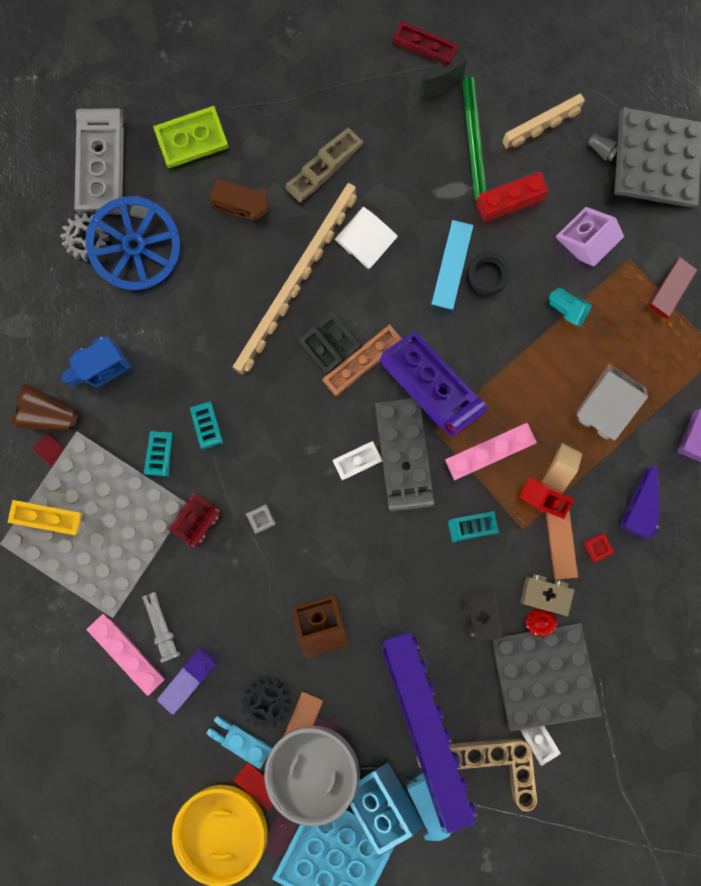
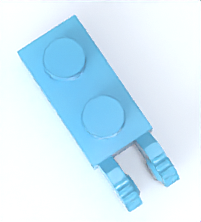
[207,716,272,769]

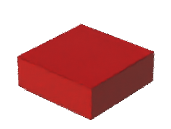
[583,533,615,563]

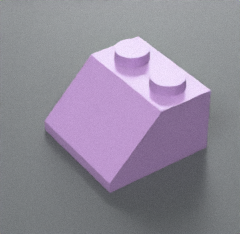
[556,207,624,266]

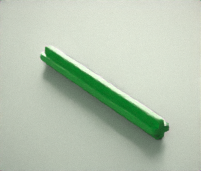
[462,76,487,201]

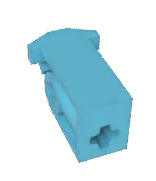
[405,773,451,841]

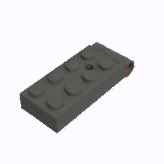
[375,398,434,512]

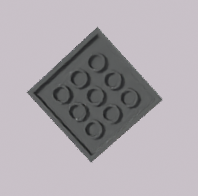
[615,107,701,208]
[491,623,602,732]

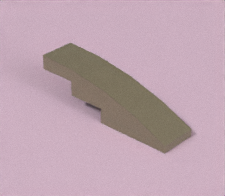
[285,128,363,203]

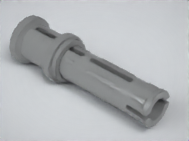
[142,592,181,663]

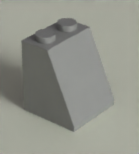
[577,364,648,441]

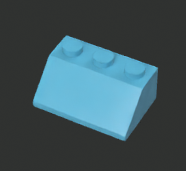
[350,762,425,855]

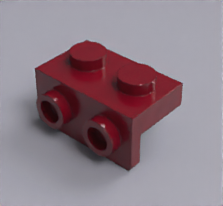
[168,492,220,548]

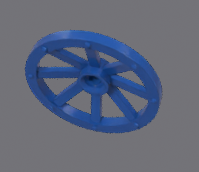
[86,196,180,290]

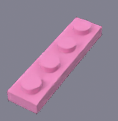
[445,423,537,480]
[86,613,166,696]

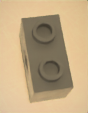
[520,574,574,616]

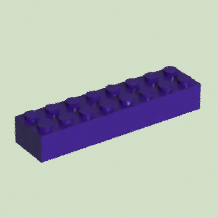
[381,633,477,834]

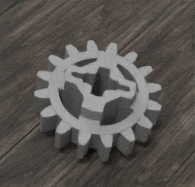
[60,213,110,262]

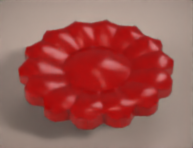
[525,609,558,637]

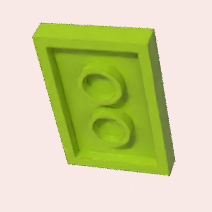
[153,106,229,169]

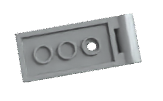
[74,108,124,215]

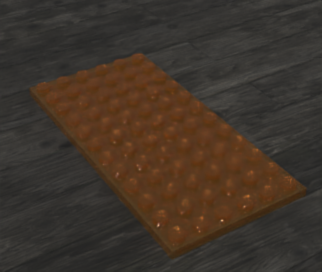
[434,258,701,529]

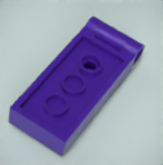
[379,331,487,436]

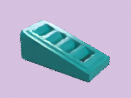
[190,401,224,450]
[144,431,173,477]
[448,511,499,542]

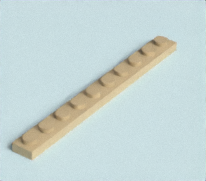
[233,183,357,375]

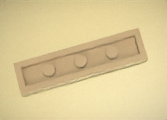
[502,93,585,149]

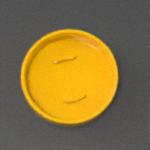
[172,785,268,886]

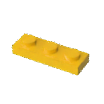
[7,500,82,535]

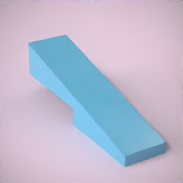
[431,220,473,310]

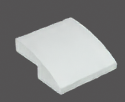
[335,207,398,269]

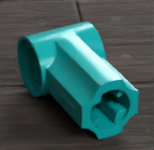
[549,288,592,326]

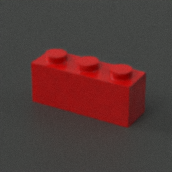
[476,172,549,223]

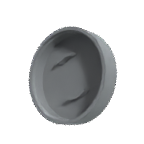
[264,726,360,826]

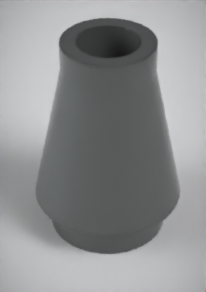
[588,133,618,162]

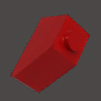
[519,477,575,519]

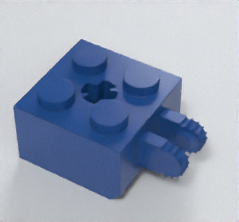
[61,336,131,387]

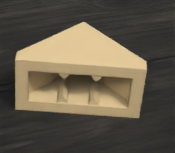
[542,443,582,493]

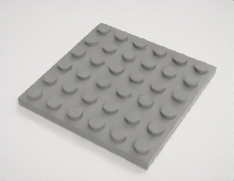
[0,432,186,618]

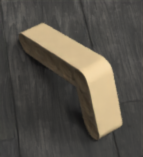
[417,738,537,811]

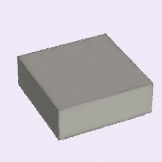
[246,504,276,534]

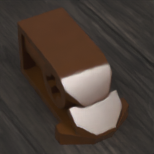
[210,178,269,221]

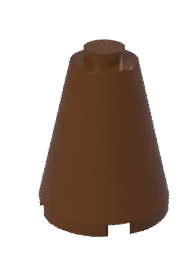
[11,384,78,430]

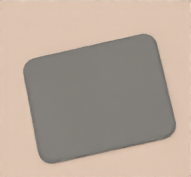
[129,196,149,219]

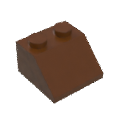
[292,595,349,658]

